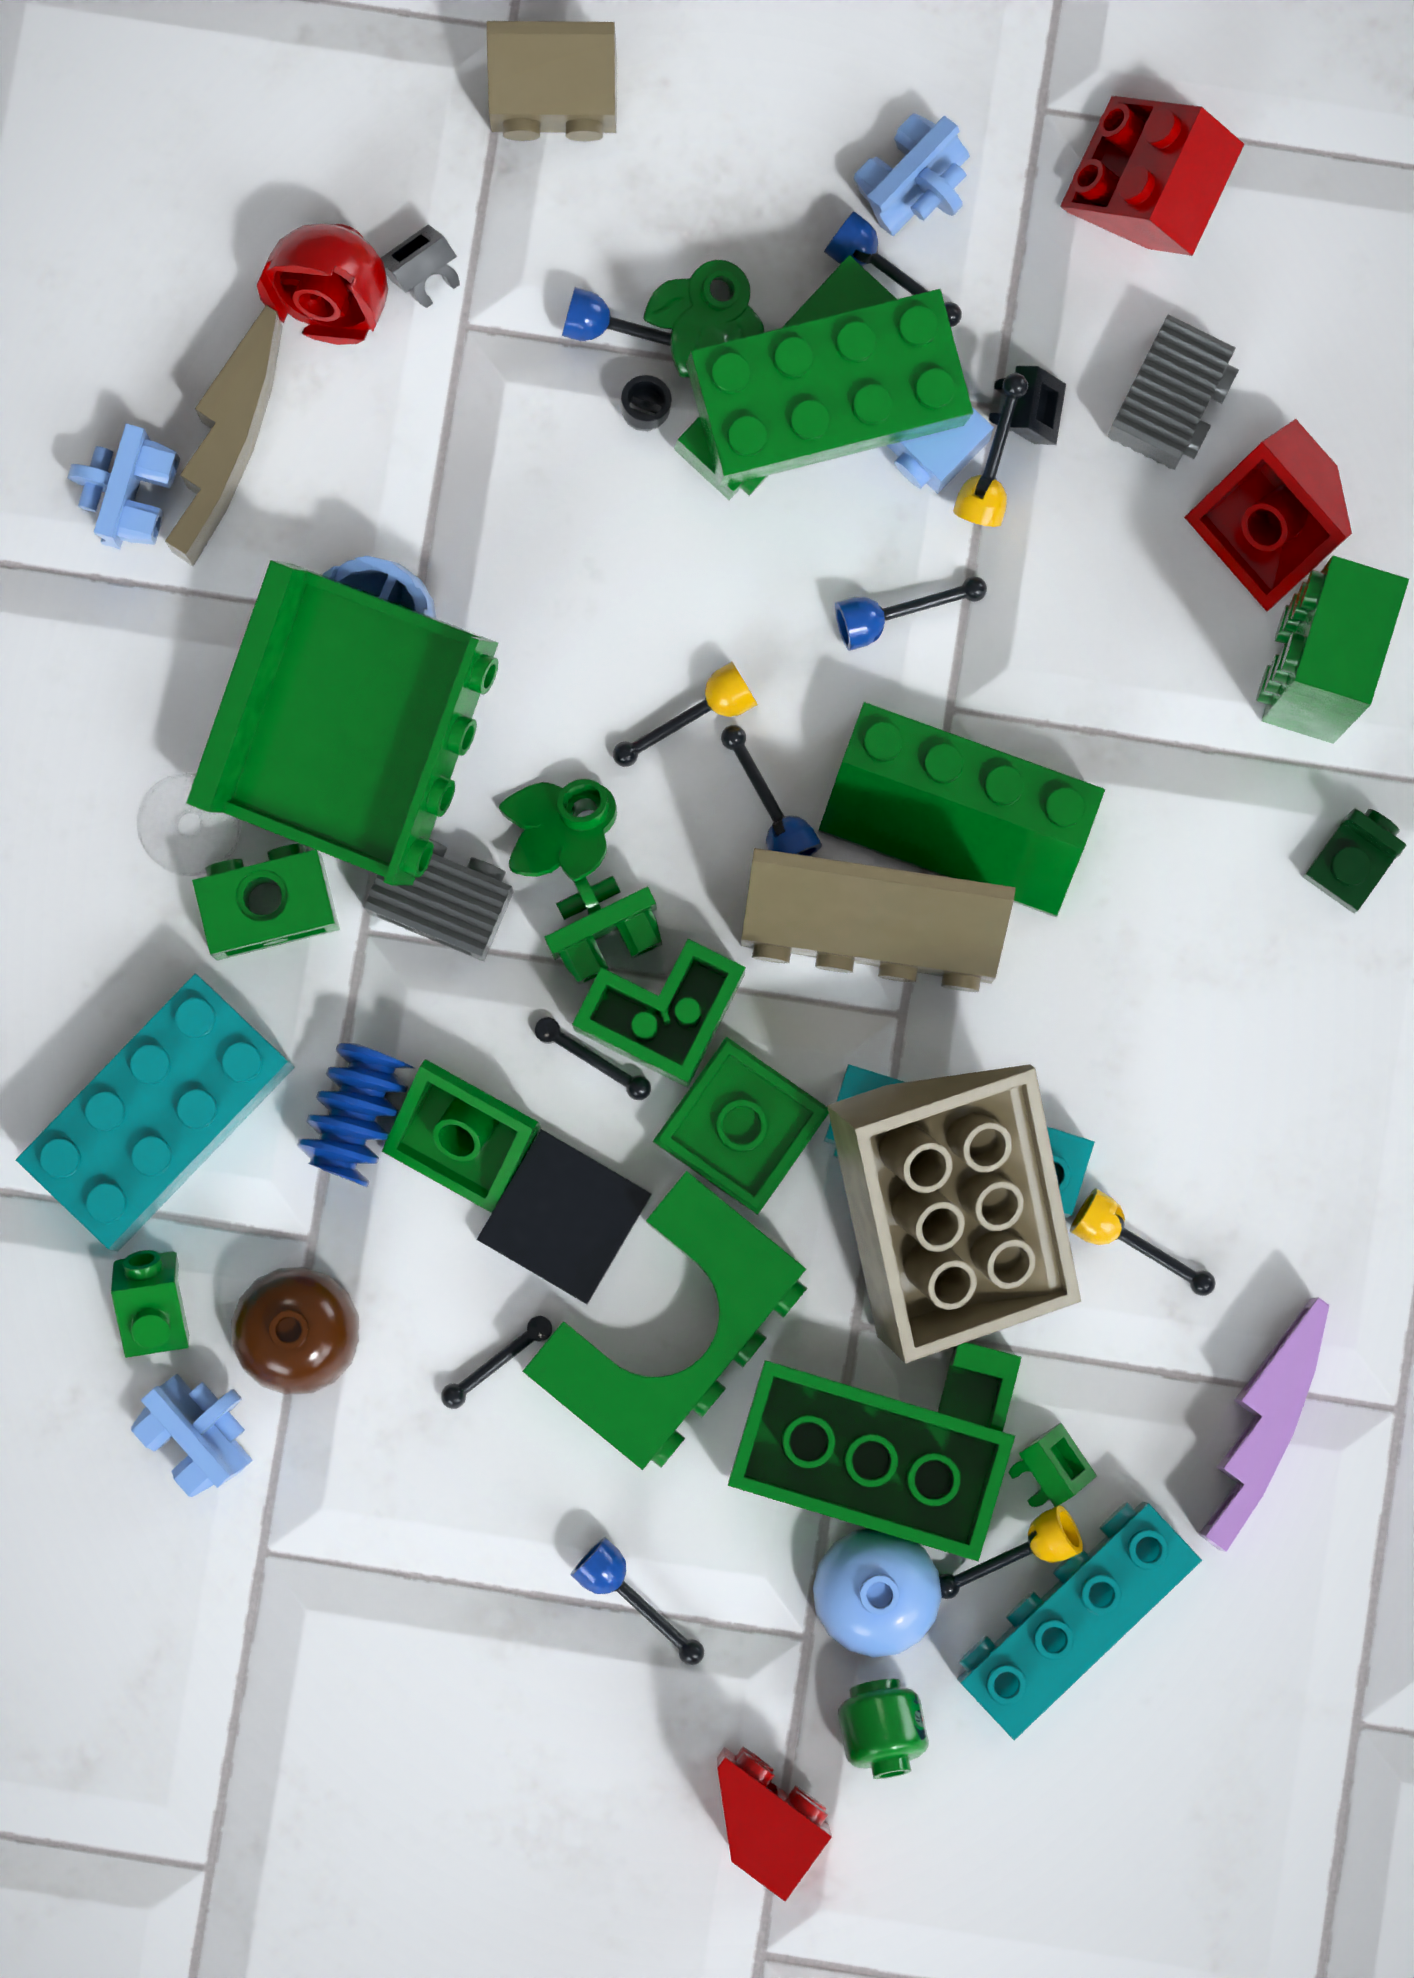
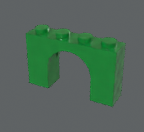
[522,1171,808,1470]

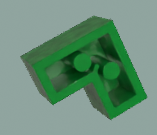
[572,939,746,1088]

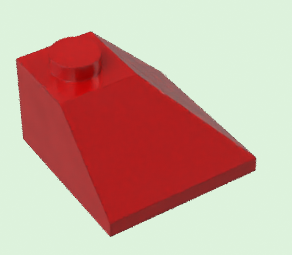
[1184,419,1352,612]

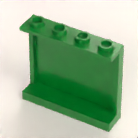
[186,560,499,886]

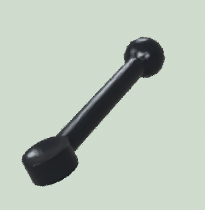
[535,1017,651,1100]
[441,1316,552,1409]

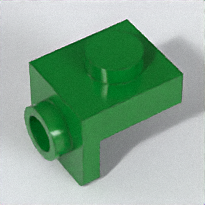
[111,1250,190,1358]

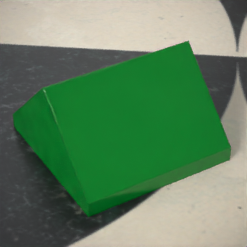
[381,1059,541,1213]

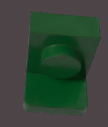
[1303,808,1407,914]

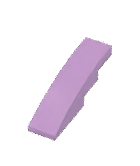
[1199,1297,1329,1552]

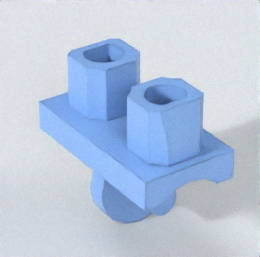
[854,113,970,236]
[67,424,180,549]
[131,1374,253,1497]

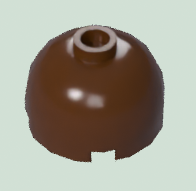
[231,1267,359,1395]

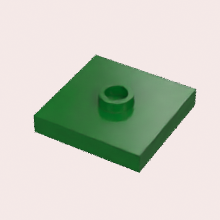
[653,1036,829,1215]

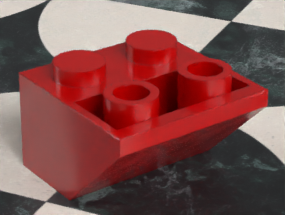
[1060,96,1244,256]
[717,1747,832,1901]

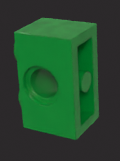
[192,843,340,961]

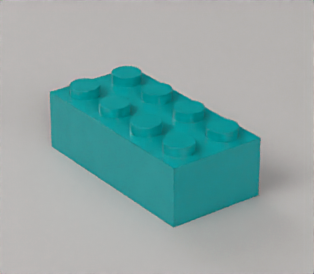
[15,973,295,1252]

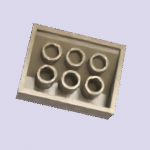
[741,848,1016,992]
[827,1064,1081,1364]

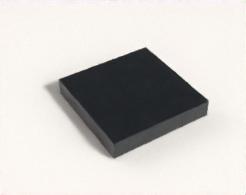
[476,1129,652,1305]

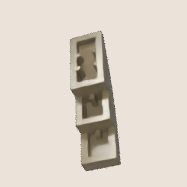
[165,305,283,566]

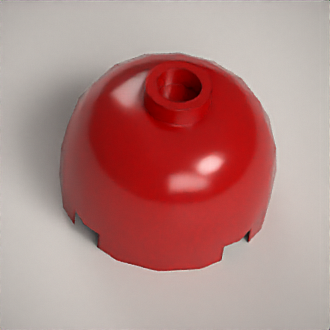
[257,223,388,345]

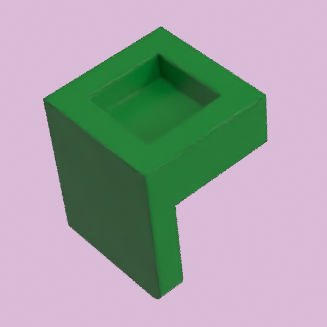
[938,1342,1022,1432]

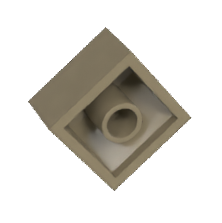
[486,21,617,142]

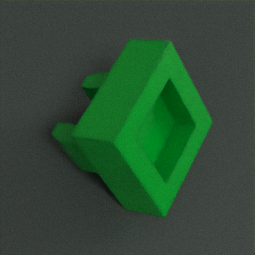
[1008,1423,1097,1507]

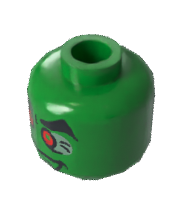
[838,1678,929,1779]

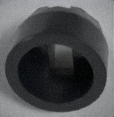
[620,375,672,432]

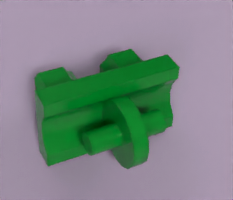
[544,875,662,985]

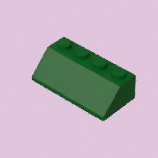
[818,702,1105,917]

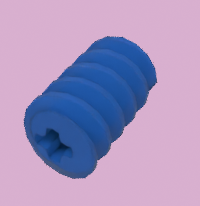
[297,1043,416,1187]

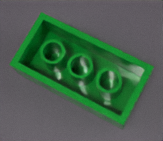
[686,288,973,488]
[1256,555,1409,744]
[727,1360,1015,1562]

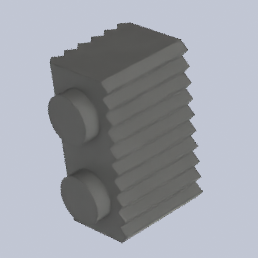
[1107,314,1239,470]
[364,839,514,961]

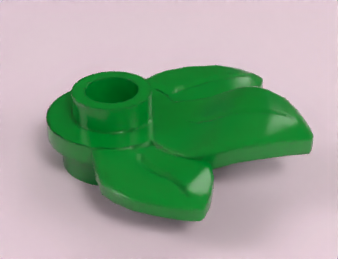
[643,260,764,378]
[499,779,617,882]

